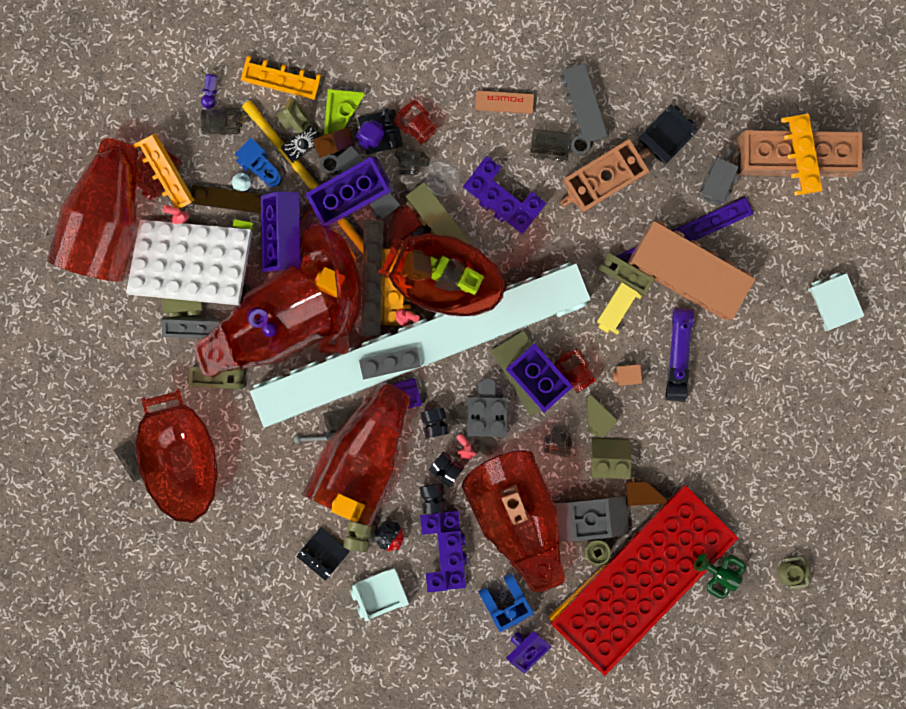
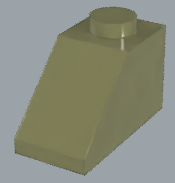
[586,395,618,438]

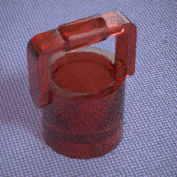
[394,100,439,145]
[554,348,597,393]

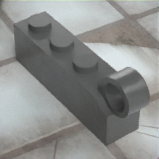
[560,63,608,156]
[320,146,400,221]

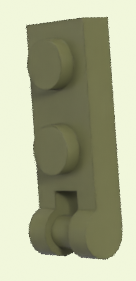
[598,253,654,296]
[188,367,244,389]

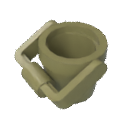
[277,97,310,133]
[777,556,811,589]

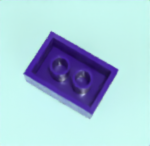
[505,343,573,413]

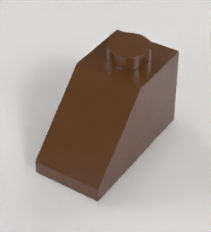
[312,127,354,158]
[401,250,432,281]
[625,477,667,506]

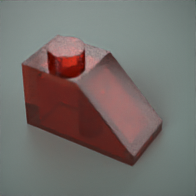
[388,206,421,248]

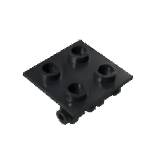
[358,109,403,155]
[296,527,350,581]

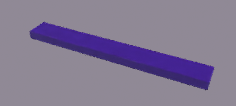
[610,197,754,271]

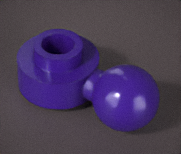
[247,307,278,337]

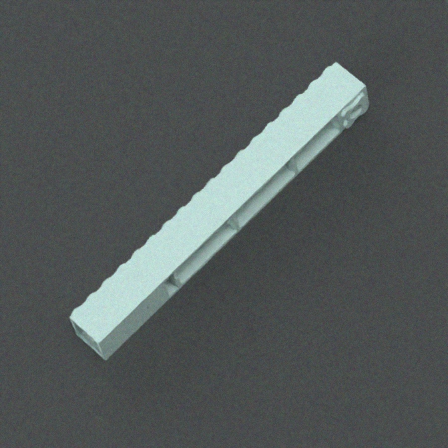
[250,262,591,428]

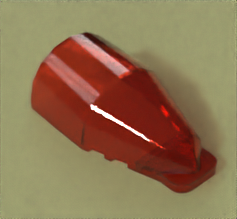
[47,138,138,282]
[195,266,333,377]
[302,383,410,527]
[462,450,565,593]

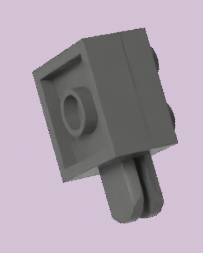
[697,146,740,206]
[466,379,507,437]

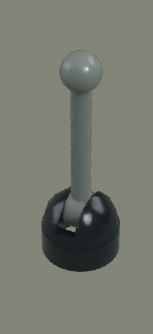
[294,430,340,446]

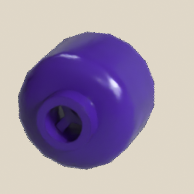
[356,119,385,149]

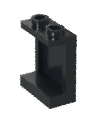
[637,104,698,166]

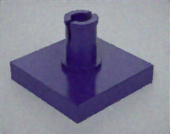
[506,631,552,674]

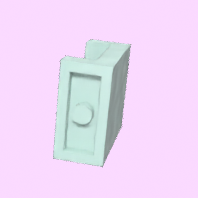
[808,272,864,331]
[350,567,409,622]

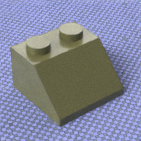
[590,438,631,479]

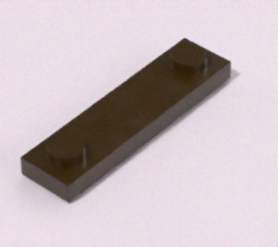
[190,185,264,214]

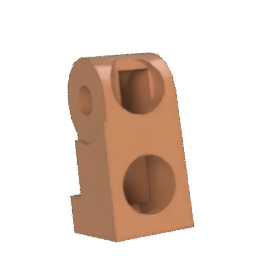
[500,485,529,525]

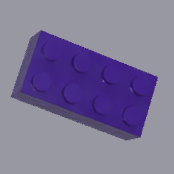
[305,156,395,228]
[261,191,302,273]

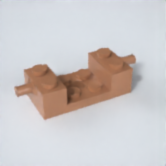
[559,139,651,214]

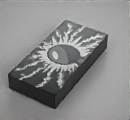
[281,125,320,163]

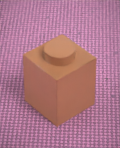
[613,365,642,386]

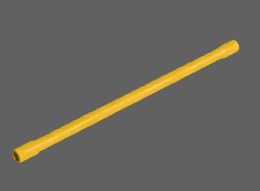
[242,100,385,281]

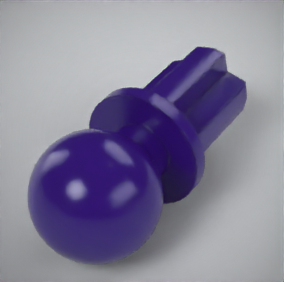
[201,74,217,109]

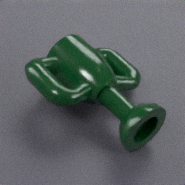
[694,553,746,599]

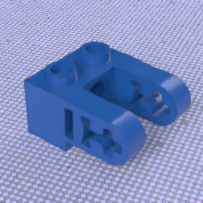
[235,138,281,187]
[478,573,535,633]

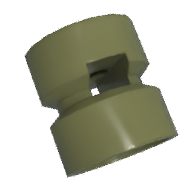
[343,520,373,553]
[584,539,611,566]

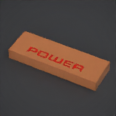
[475,91,534,114]

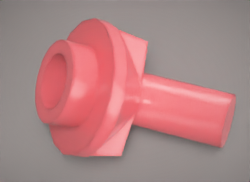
[163,205,189,224]
[396,308,419,327]
[456,433,477,460]

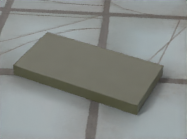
[491,331,540,416]

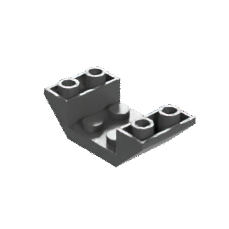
[549,495,629,542]

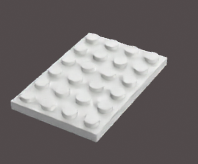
[126,220,252,306]

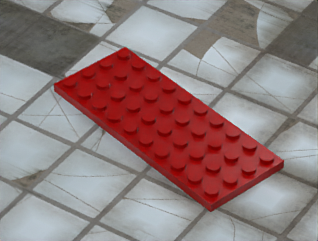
[550,485,739,676]

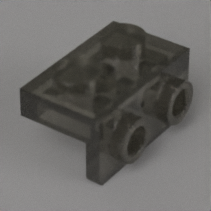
[530,129,571,162]

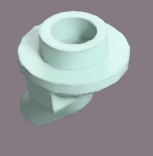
[232,173,251,192]

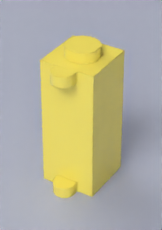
[596,283,642,335]

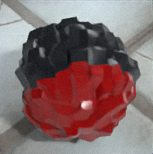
[374,521,404,551]

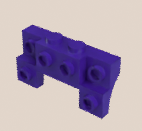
[463,156,547,235]
[420,511,467,593]

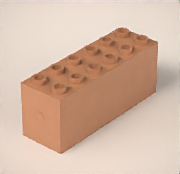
[737,130,862,177]
[627,220,755,321]

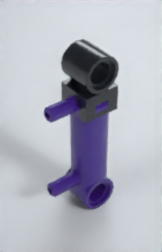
[665,307,694,402]

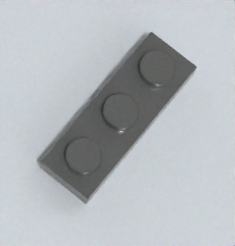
[161,316,221,339]
[359,348,421,380]

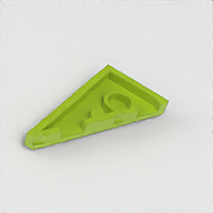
[324,89,365,135]

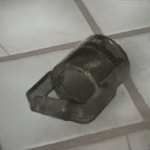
[201,108,243,135]

